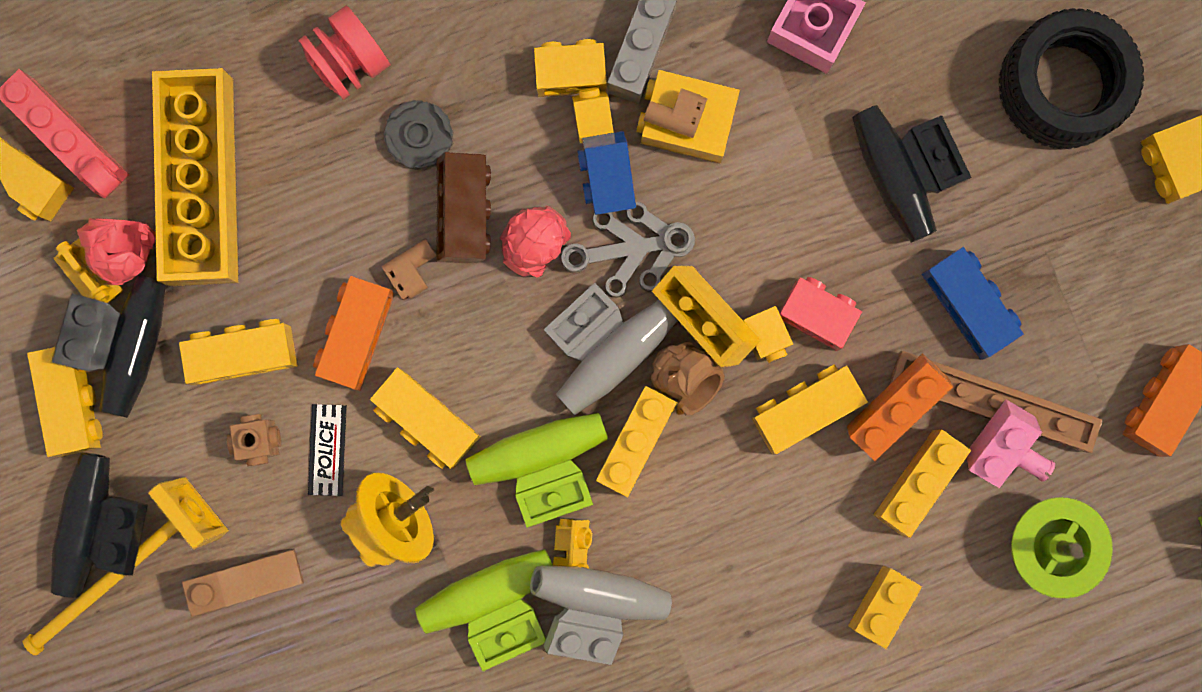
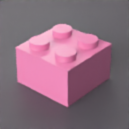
[767,0,866,74]

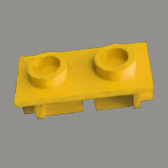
[53,238,124,303]
[553,518,592,568]

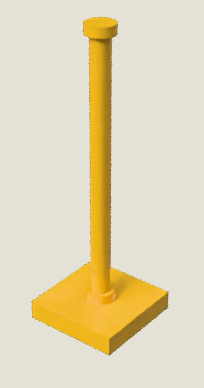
[23,477,229,656]

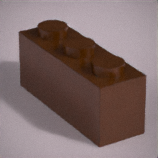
[436,152,491,263]

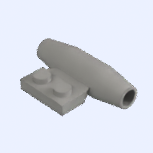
[544,283,677,415]
[530,566,672,665]

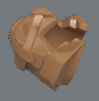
[650,342,725,416]

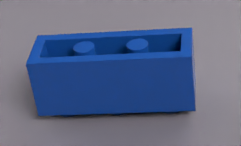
[921,247,1024,360]

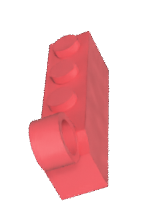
[0,69,130,198]

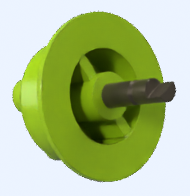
[1011,497,1113,599]

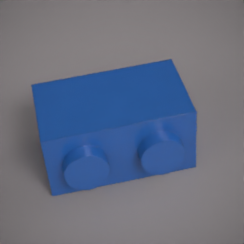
[577,131,636,215]

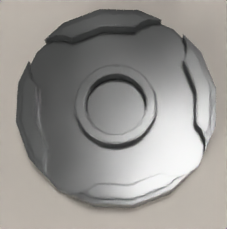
[384,100,453,170]

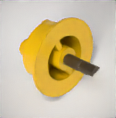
[341,473,434,567]

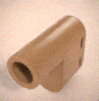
[644,88,708,138]
[382,239,436,301]

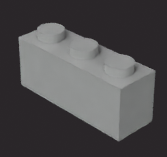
[607,0,677,104]

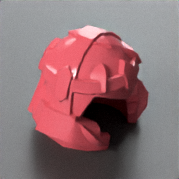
[500,205,571,278]
[77,218,156,285]

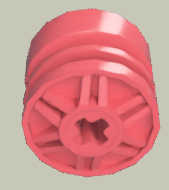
[298,5,391,100]

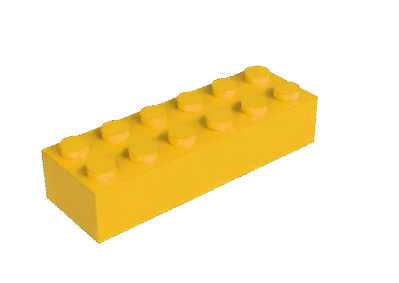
[152,68,238,286]

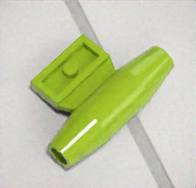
[466,413,608,528]
[415,549,553,672]

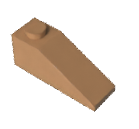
[182,549,304,617]

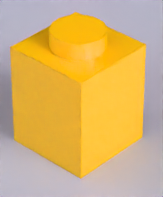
[572,87,614,143]
[743,306,793,363]

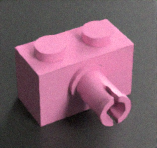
[966,399,1055,488]

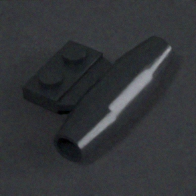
[852,105,971,243]
[51,275,166,418]
[51,452,148,598]

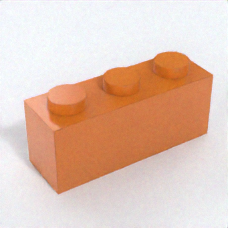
[313,276,395,391]
[1122,344,1202,457]
[847,353,953,461]

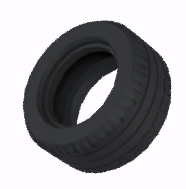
[999,8,1144,149]

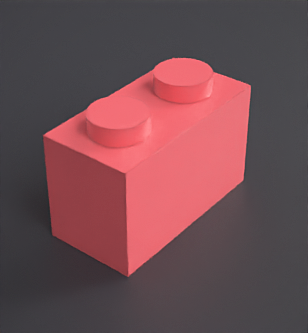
[779,277,862,351]

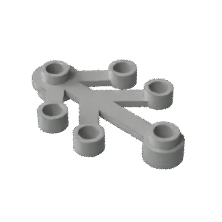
[561,202,695,298]

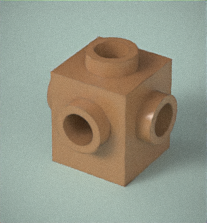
[227,414,281,467]

